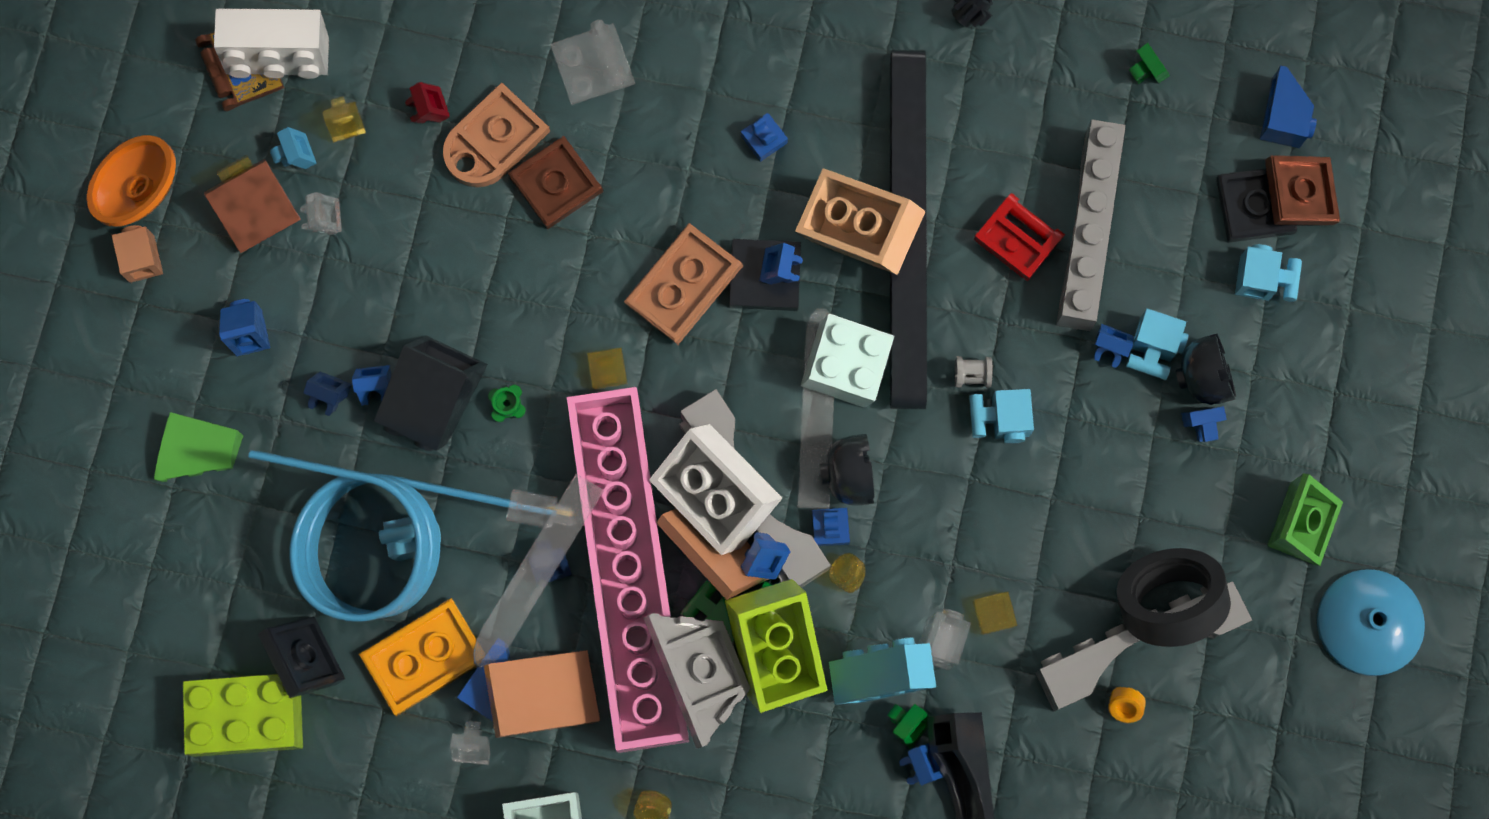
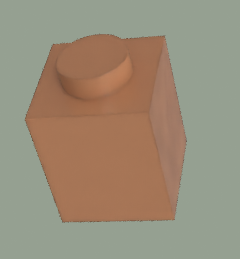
[112,225,163,283]

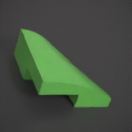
[154,412,243,482]

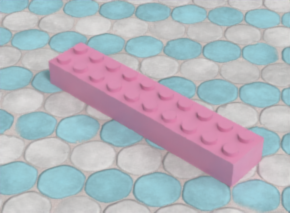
[567,387,689,753]

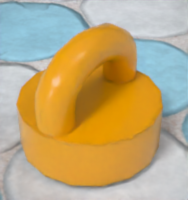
[1108,687,1146,723]

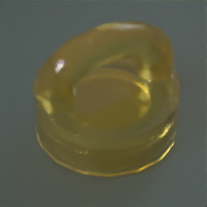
[829,553,866,593]
[634,790,672,819]

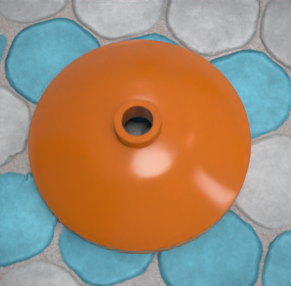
[87,135,176,227]

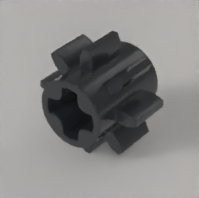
[951,0,993,27]

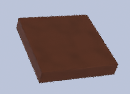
[508,136,603,229]
[1265,155,1340,225]
[204,159,301,253]

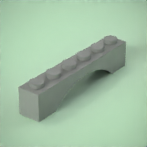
[1056,119,1126,331]
[679,389,831,588]
[1035,581,1252,711]

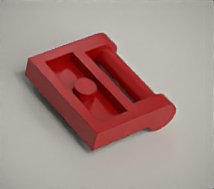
[974,193,1066,281]

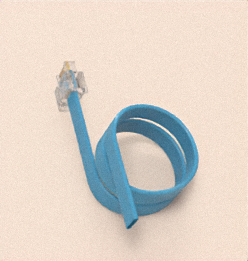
[249,450,579,622]

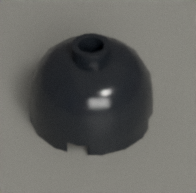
[1176,333,1236,405]
[820,434,875,506]

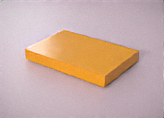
[359,598,486,716]

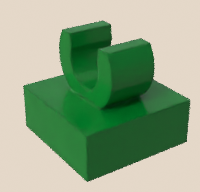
[1129,43,1170,84]
[887,703,929,750]

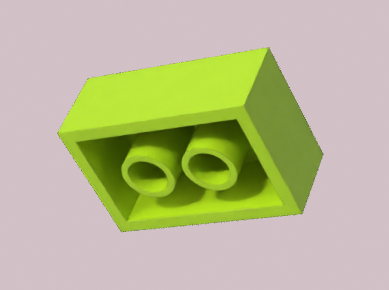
[725,579,828,713]
[183,674,303,757]

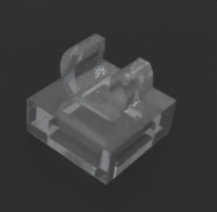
[300,192,342,235]
[450,721,490,765]

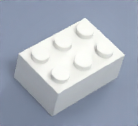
[214,9,329,79]
[649,424,782,555]

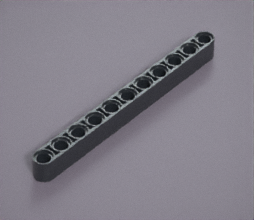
[890,50,927,409]

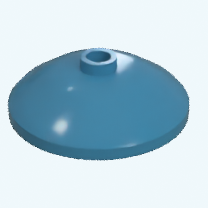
[1317,569,1425,676]

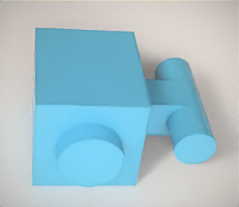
[1235,244,1302,302]
[1126,308,1189,380]
[969,389,1034,443]
[379,517,441,561]

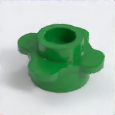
[488,385,526,422]

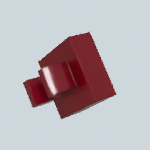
[405,82,450,123]

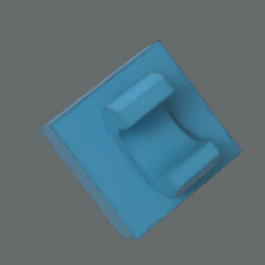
[270,127,317,169]

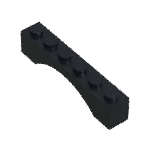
[927,712,994,819]

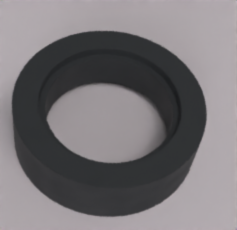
[1117,548,1231,647]

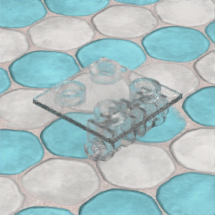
[550,20,635,105]

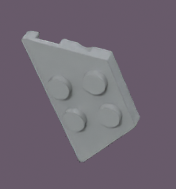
[643,613,751,749]

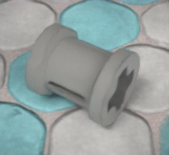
[954,356,992,388]

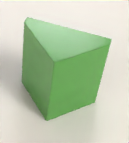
[1268,473,1343,566]

